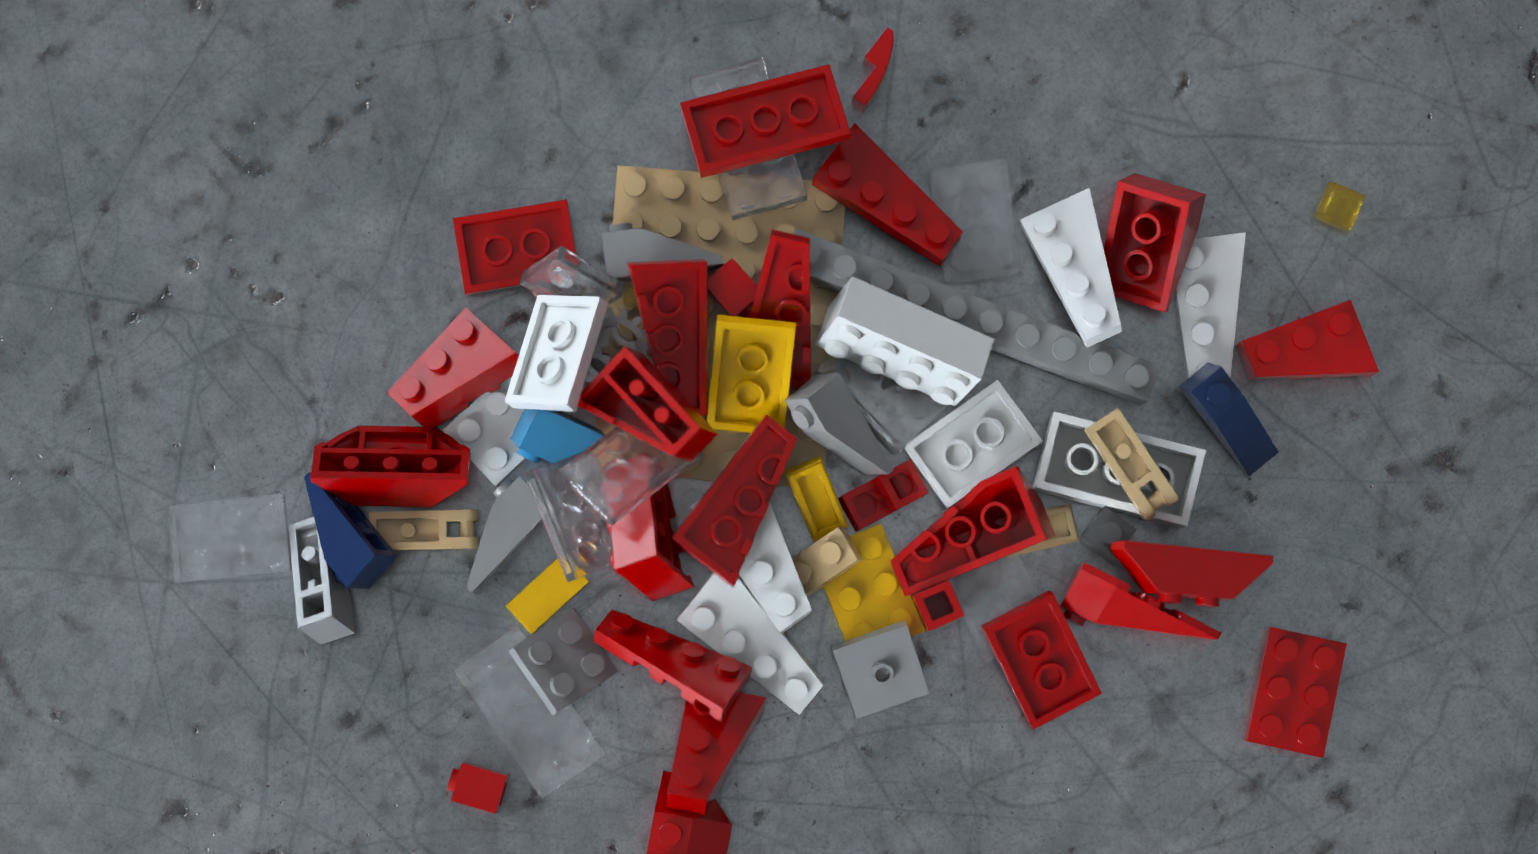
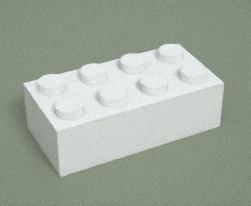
[815,276,994,406]
[1032,412,1206,528]

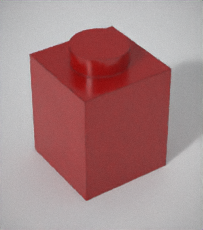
[707,258,757,318]
[911,580,965,632]
[447,762,510,814]

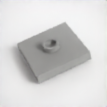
[831,620,930,719]

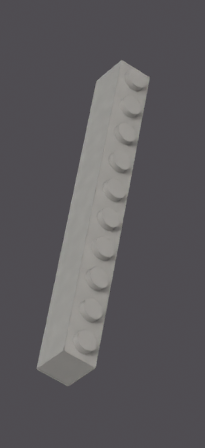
[793,229,1161,406]

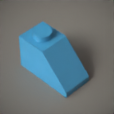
[510,409,607,463]

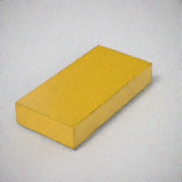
[784,456,849,542]
[506,554,589,635]

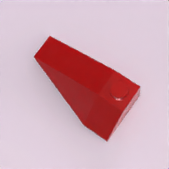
[891,466,1056,597]
[1058,562,1222,640]

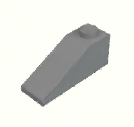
[601,223,724,284]
[785,372,893,475]
[466,476,555,594]
[288,516,355,645]

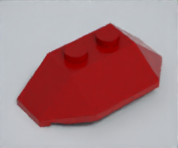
[310,426,471,507]
[1111,540,1273,607]
[646,771,732,854]

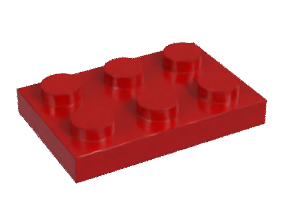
[453,199,580,296]
[981,590,1102,730]
[1245,627,1347,758]

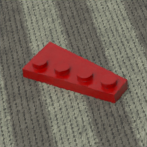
[811,123,963,267]
[749,229,811,390]
[627,259,707,416]
[670,414,797,587]
[593,609,752,721]

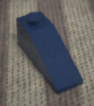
[1179,362,1278,476]
[304,472,397,589]

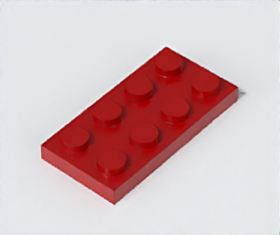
[680,64,851,178]

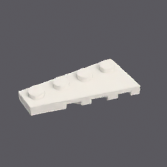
[1020,188,1122,348]
[1175,232,1246,379]
[690,500,813,634]
[677,573,824,715]

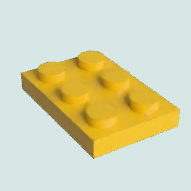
[707,315,796,433]
[823,524,925,641]

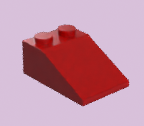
[1104,173,1206,313]

